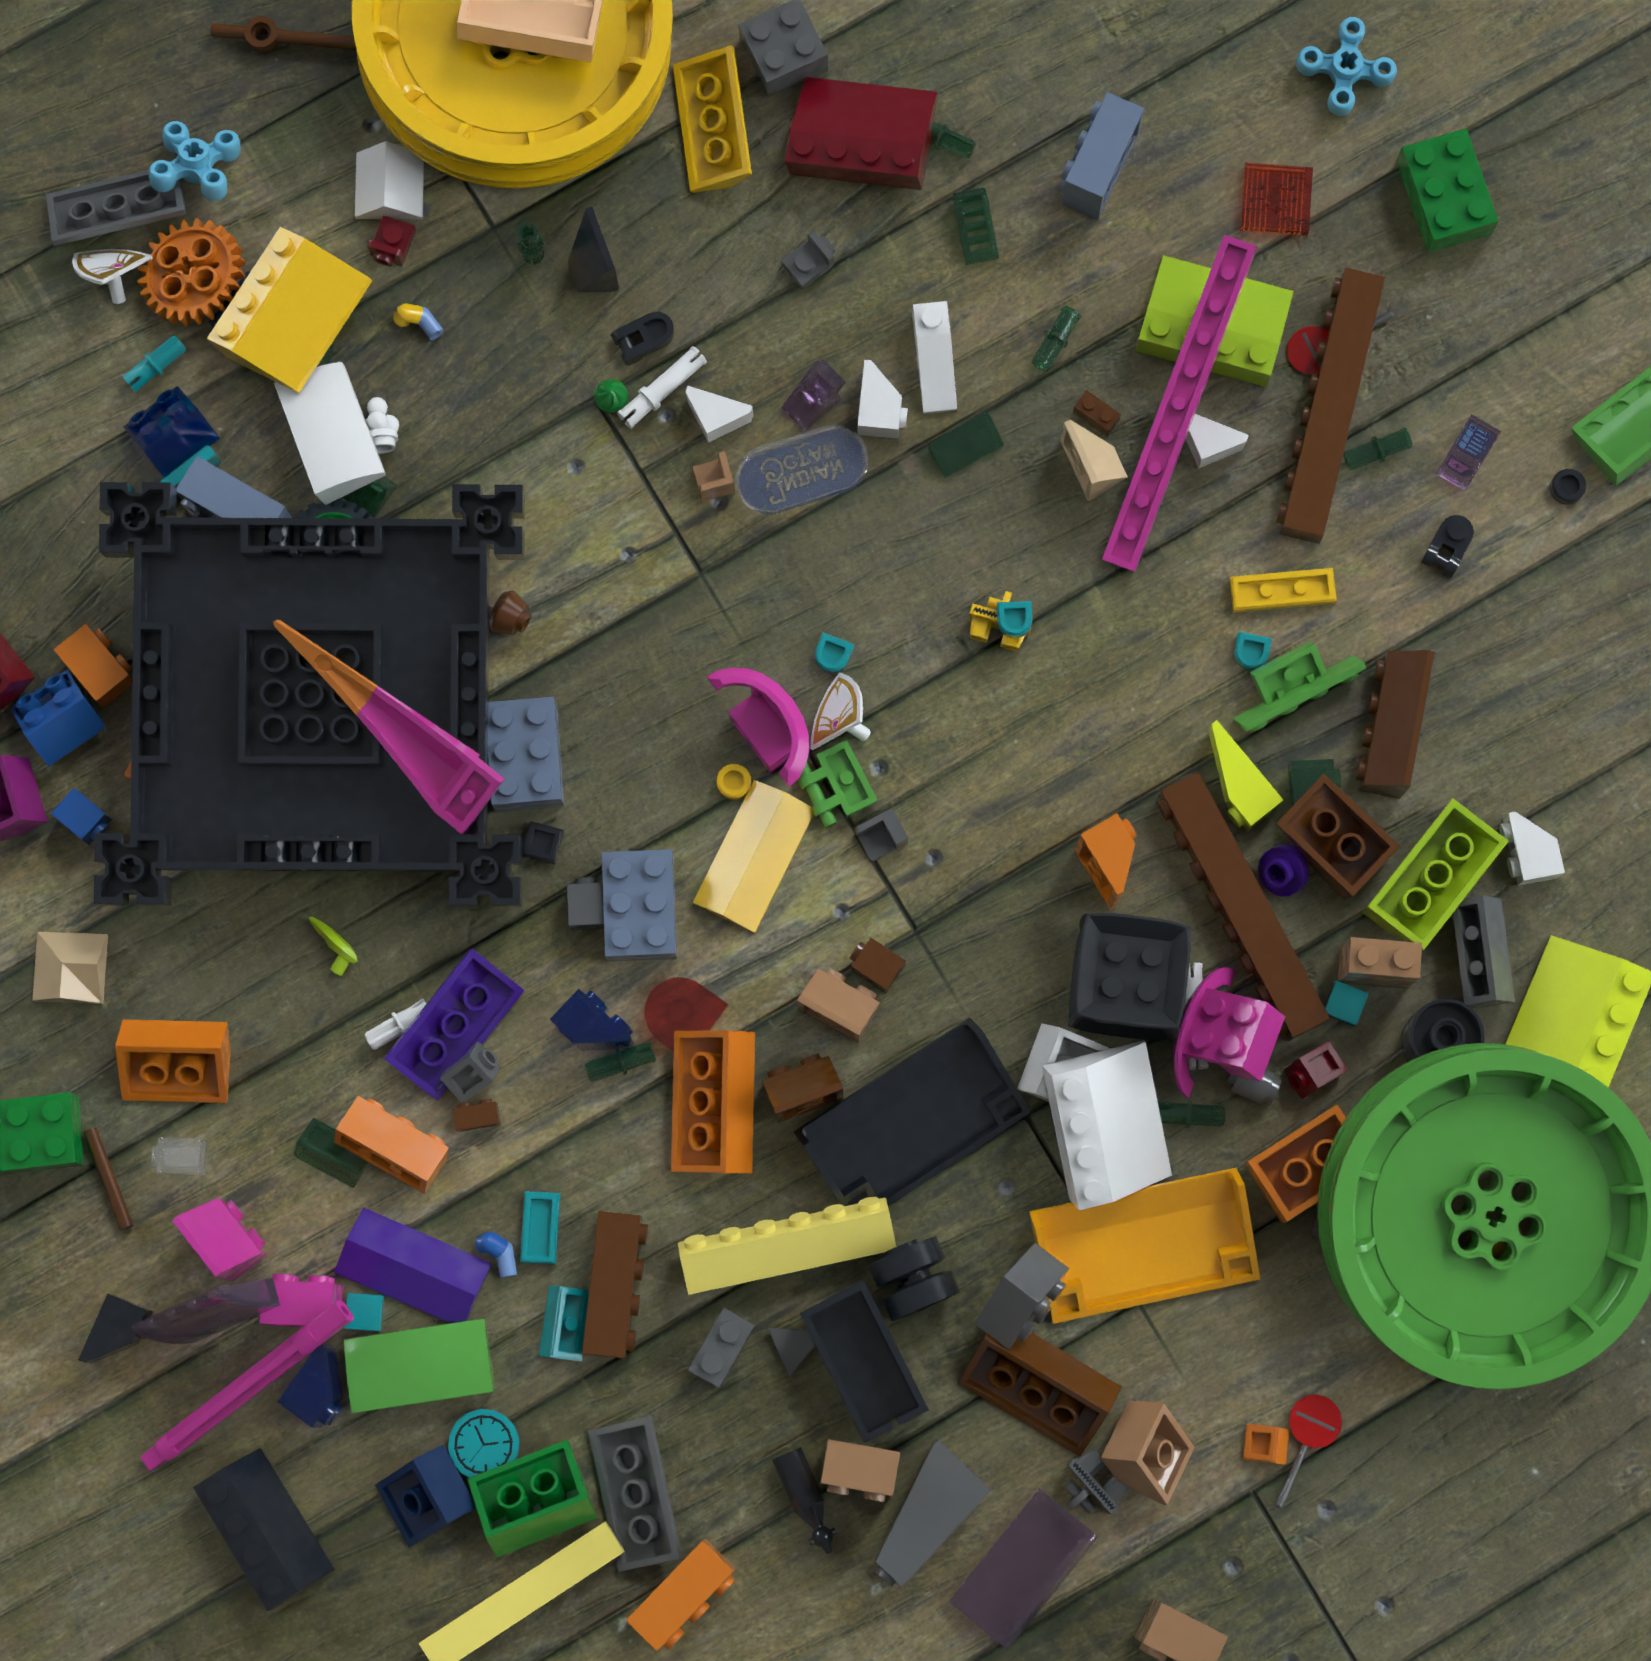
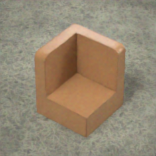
[693,451,735,502]

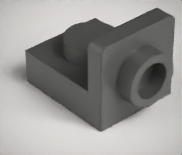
[781,231,835,290]
[440,1042,500,1103]

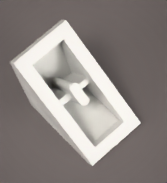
[686,386,753,443]
[1186,414,1249,468]

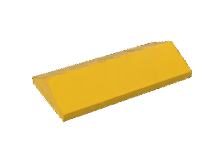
[672,45,752,193]
[693,780,814,934]

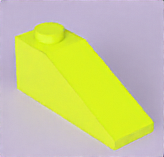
[1208,720,1283,831]

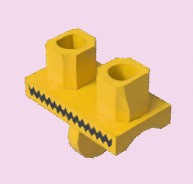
[969,591,1031,652]

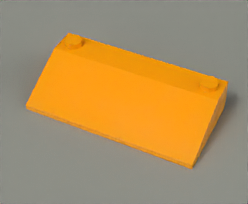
[1029,1168,1260,1324]

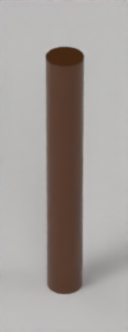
[83,1128,134,1231]

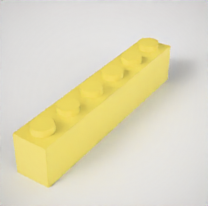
[678,1197,896,1295]

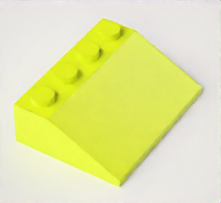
[1505,935,1651,1087]

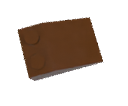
[1276,774,1400,900]
[763,1053,844,1123]

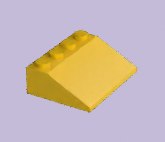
[207,227,372,393]

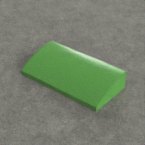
[1571,366,1651,486]
[344,1318,495,1413]

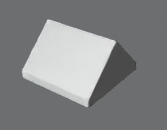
[355,141,424,219]

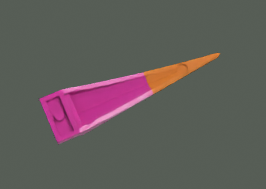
[273,620,505,834]

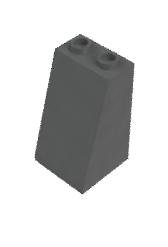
[875,1440,991,1587]

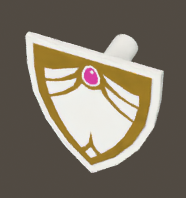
[72,249,152,304]
[810,672,870,750]

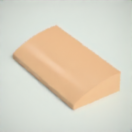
[457,0,603,62]

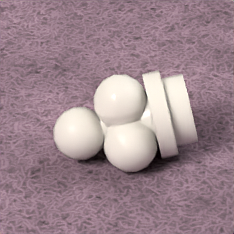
[365,397,399,454]

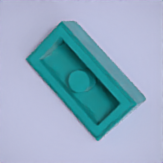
[539,1285,589,1362]

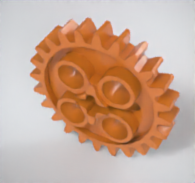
[137,218,246,326]

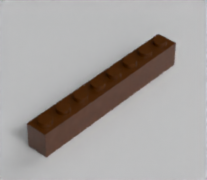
[1276,268,1385,544]
[1157,772,1330,1041]

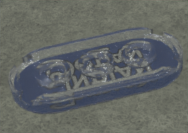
[735,425,868,514]

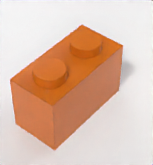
[53,624,133,708]

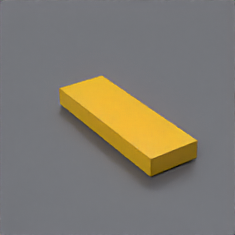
[1229,568,1337,613]

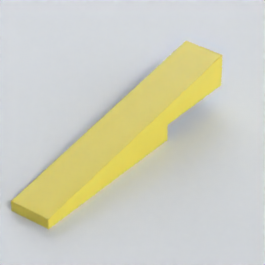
[419,1521,625,1661]

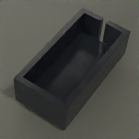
[799,1281,929,1443]

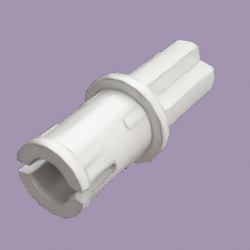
[365,999,426,1050]

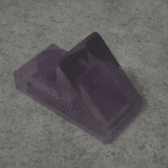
[781,358,846,431]

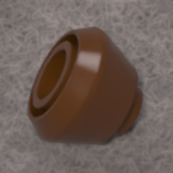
[489,590,531,636]

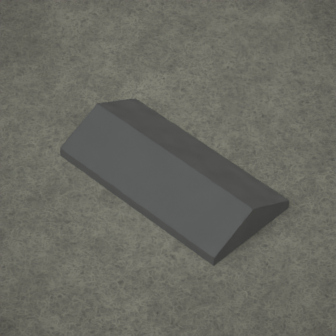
[46,170,187,246]
[588,1416,682,1572]

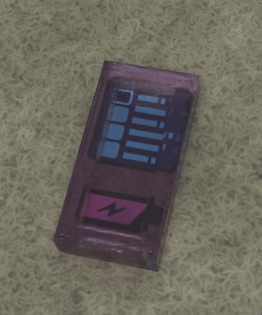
[1436,414,1501,491]

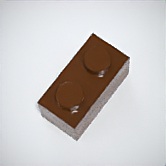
[1073,390,1121,437]
[452,1099,501,1132]

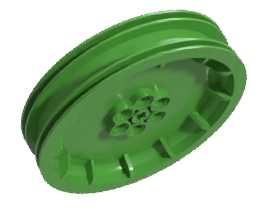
[1317,1043,1651,1389]

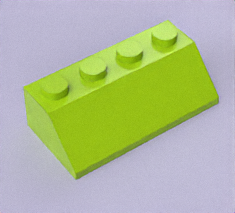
[1362,798,1509,951]

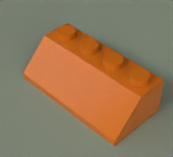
[671,1030,755,1173]

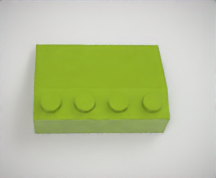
[1136,255,1294,387]

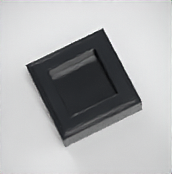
[522,821,564,865]

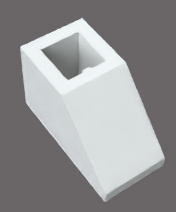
[1499,812,1565,886]

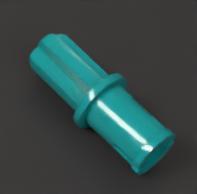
[122,336,186,393]

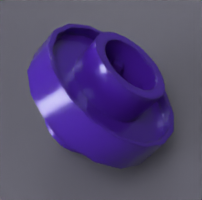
[1258,844,1309,897]

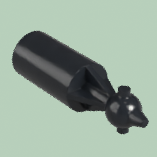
[772,1447,837,1554]

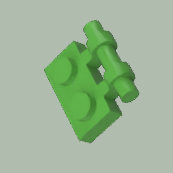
[798,740,878,829]

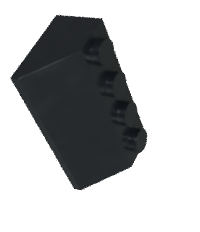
[193,1448,335,1611]

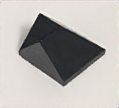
[568,207,619,292]

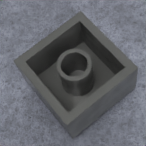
[738,0,828,97]
[974,1243,1069,1349]

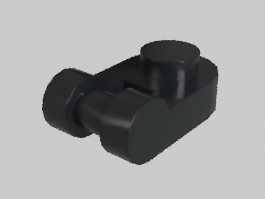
[610,312,674,366]
[1421,515,1474,578]

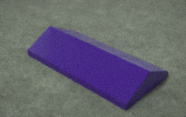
[383,948,524,1101]
[334,1207,492,1323]

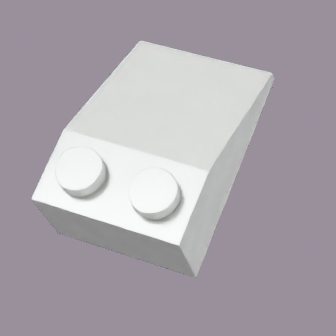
[1017,1023,1111,1102]

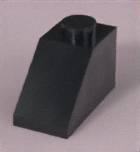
[78,1293,154,1363]

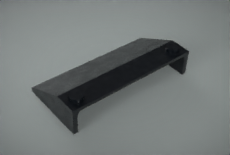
[794,1018,1031,1206]

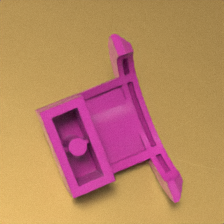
[707,668,809,787]
[1172,967,1285,1099]

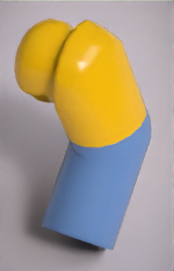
[393,303,444,340]

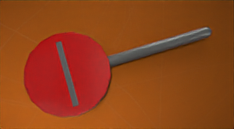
[1287,312,1394,376]
[1276,1394,1342,1509]

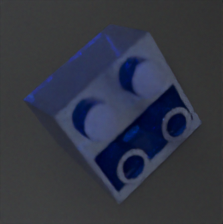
[123,386,220,478]
[550,988,635,1051]

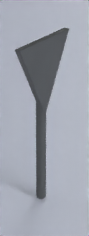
[768,1303,886,1376]

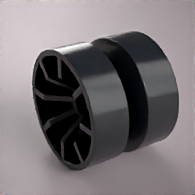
[1401,999,1485,1062]
[868,1236,960,1322]

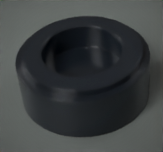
[1550,469,1586,505]

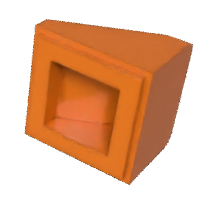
[1243,1424,1289,1465]

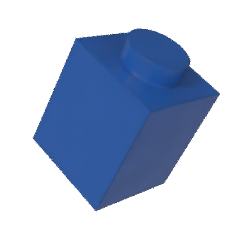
[51,788,112,845]

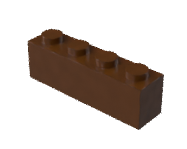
[582,1211,648,1359]

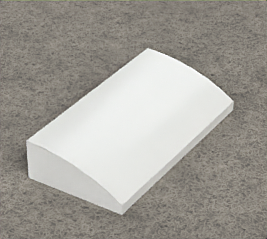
[274,362,386,505]

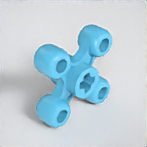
[1296,17,1397,117]
[148,121,241,201]

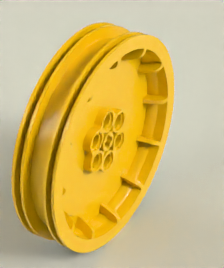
[352,0,673,188]

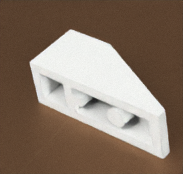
[912,301,957,414]

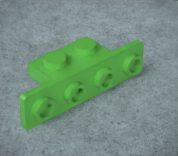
[1234,641,1367,731]

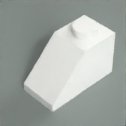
[858,360,908,439]

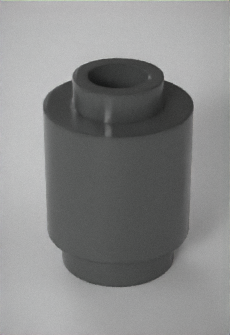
[1226,1069,1282,1106]

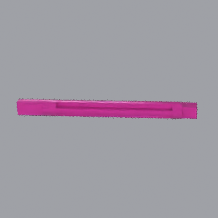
[140,1300,354,1471]

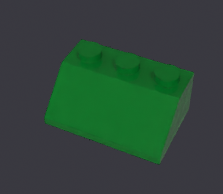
[468,1439,597,1558]

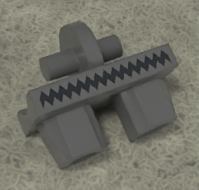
[1065,1449,1129,1514]

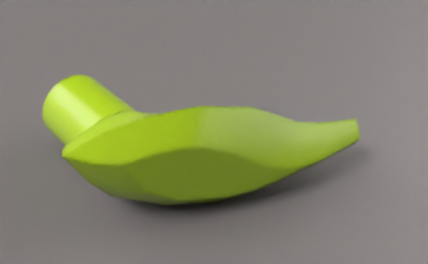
[309,916,357,976]

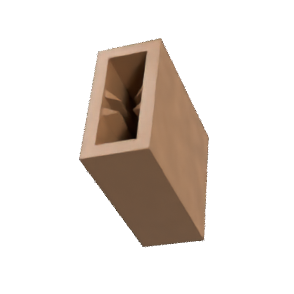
[1338,937,1422,989]

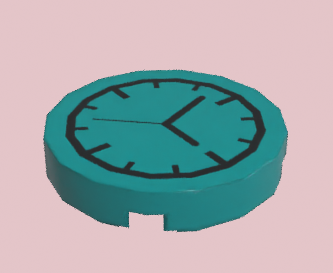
[448,1409,520,1478]

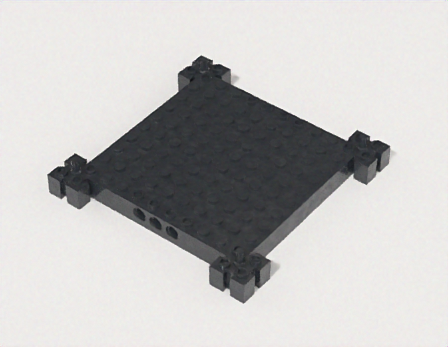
[94,482,525,907]

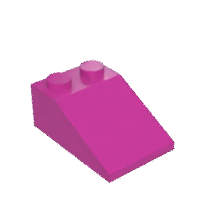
[172,1198,267,1282]

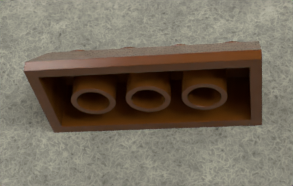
[1355,650,1435,799]
[957,1332,1122,1457]

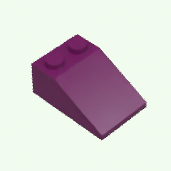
[0,755,48,842]

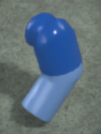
[475,1232,517,1278]

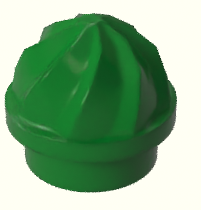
[594,379,628,413]

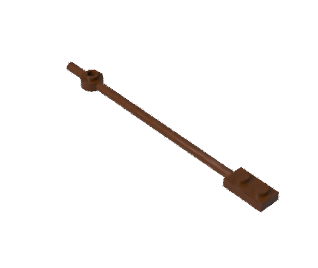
[211,16,538,60]

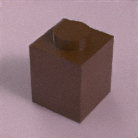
[849,938,906,993]

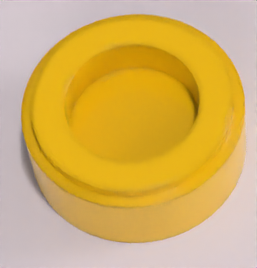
[717,764,752,800]

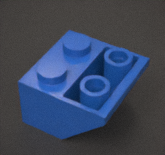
[11,669,106,766]

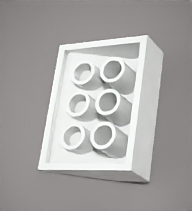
[1042,1040,1172,1210]

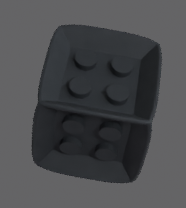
[1068,913,1191,1040]

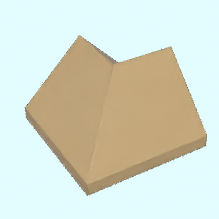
[1060,420,1127,501]
[32,932,108,1004]

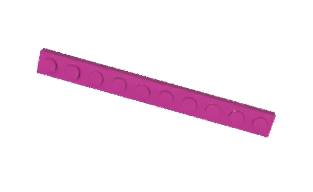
[1102,235,1257,572]

